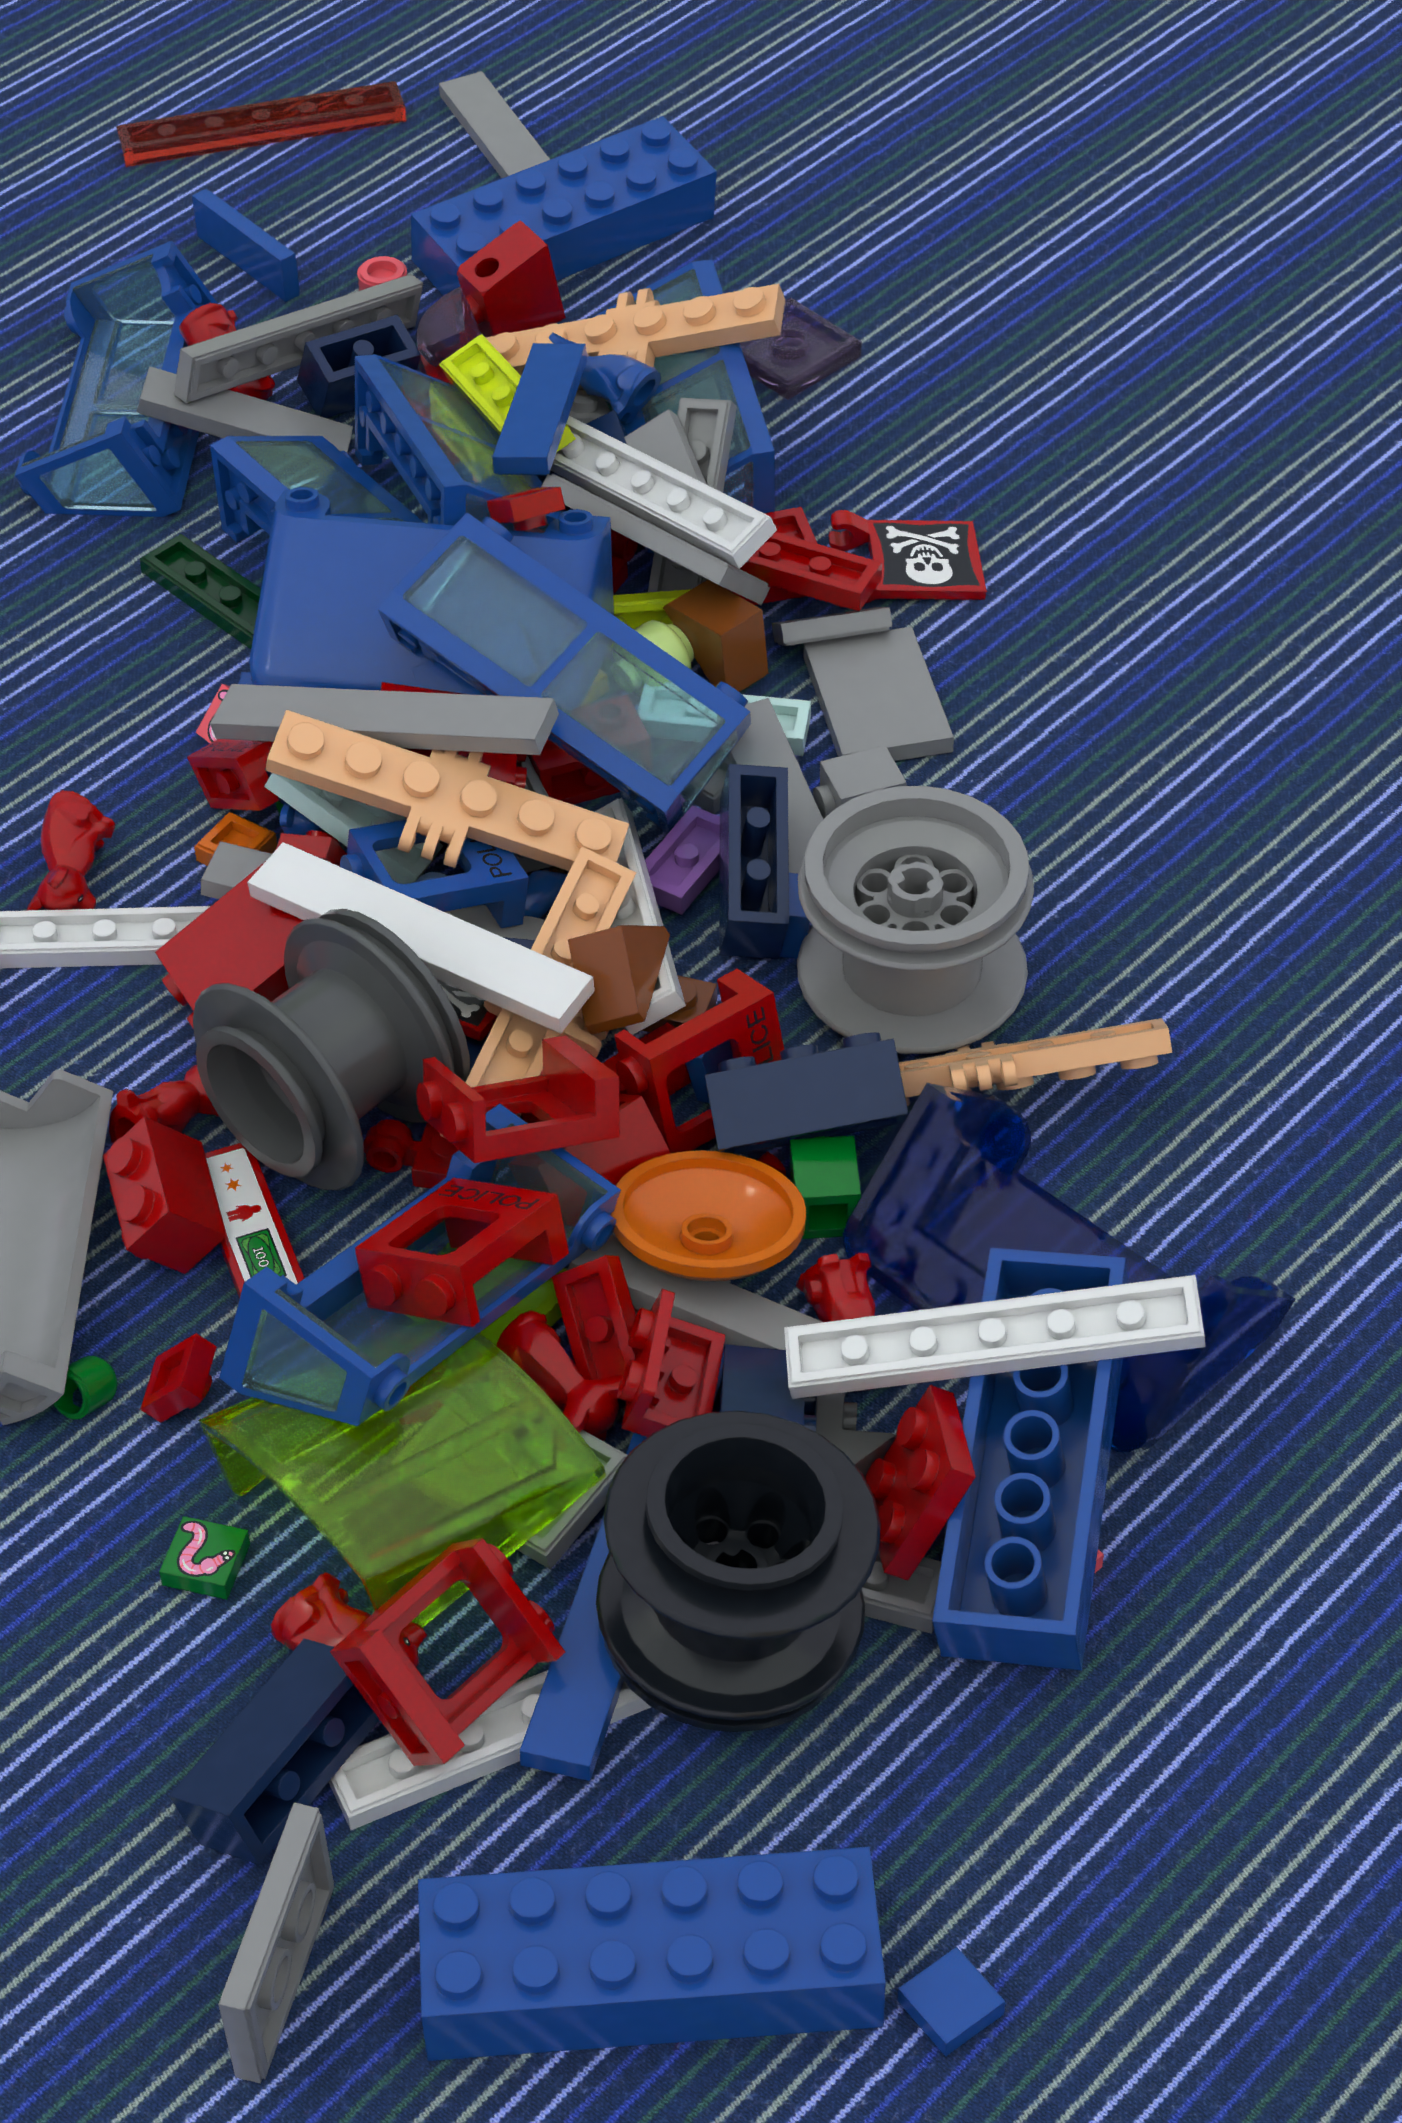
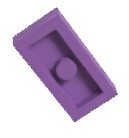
[645,805,720,915]

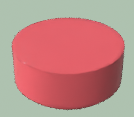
[357,256,407,291]

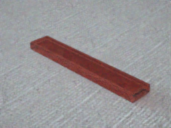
[116,81,407,167]

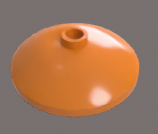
[611,1150,806,1281]

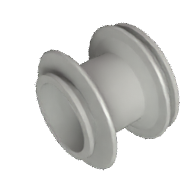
[797,786,1034,1054]

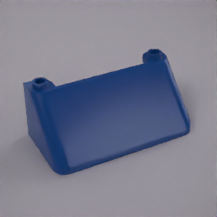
[249,487,614,715]

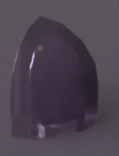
[417,287,481,367]

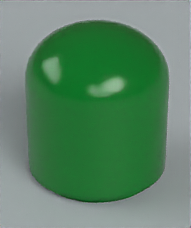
[54,1356,118,1419]

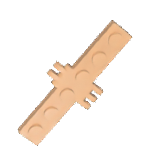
[485,283,785,375]
[266,710,629,871]
[440,846,637,1138]
[899,1018,1172,1106]

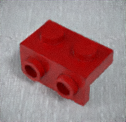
[617,1288,726,1437]

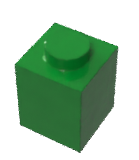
[790,1136,861,1239]

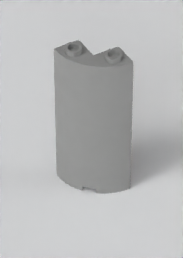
[0,1070,113,1425]

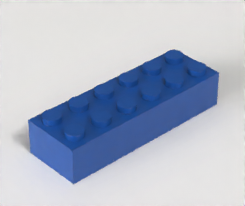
[411,116,717,304]
[932,1248,1129,1670]
[418,1847,886,2061]

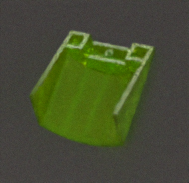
[198,1320,606,1627]

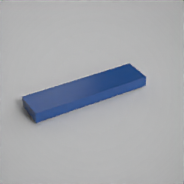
[492,343,587,475]

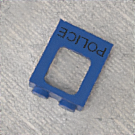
[340,819,529,928]

